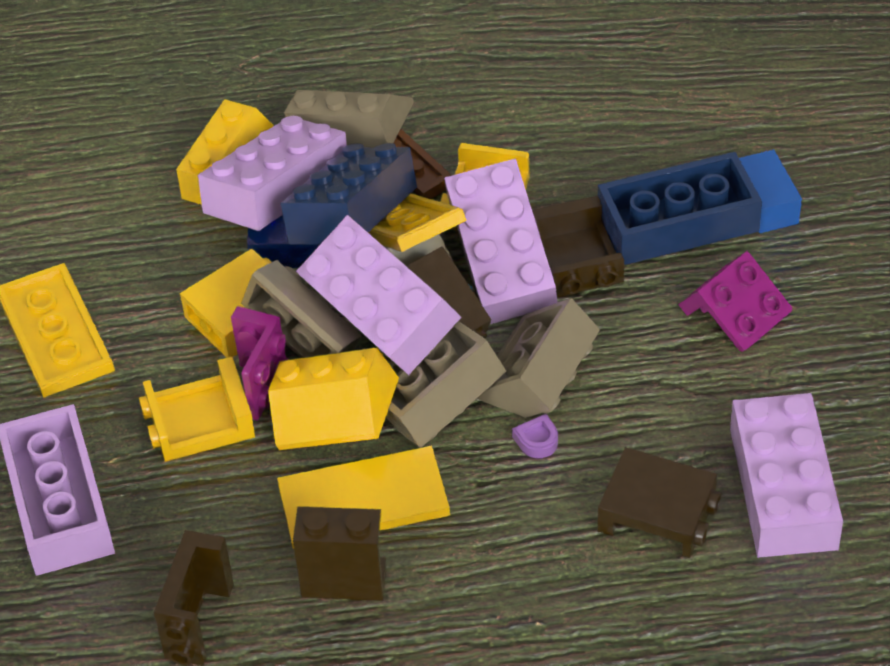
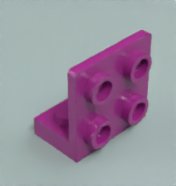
[678,251,792,352]
[231,306,289,421]

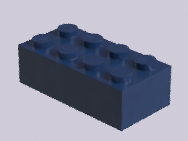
[280,143,417,245]
[598,152,762,265]

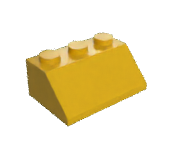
[176,99,274,205]
[268,347,399,450]

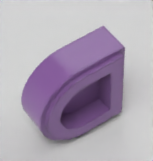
[512,414,558,458]

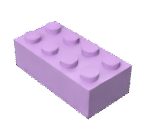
[198,116,347,231]
[444,158,557,324]
[296,215,462,375]
[730,393,843,558]
[0,404,115,576]

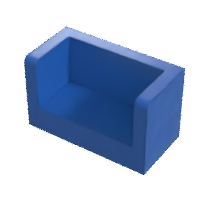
[739,149,802,233]

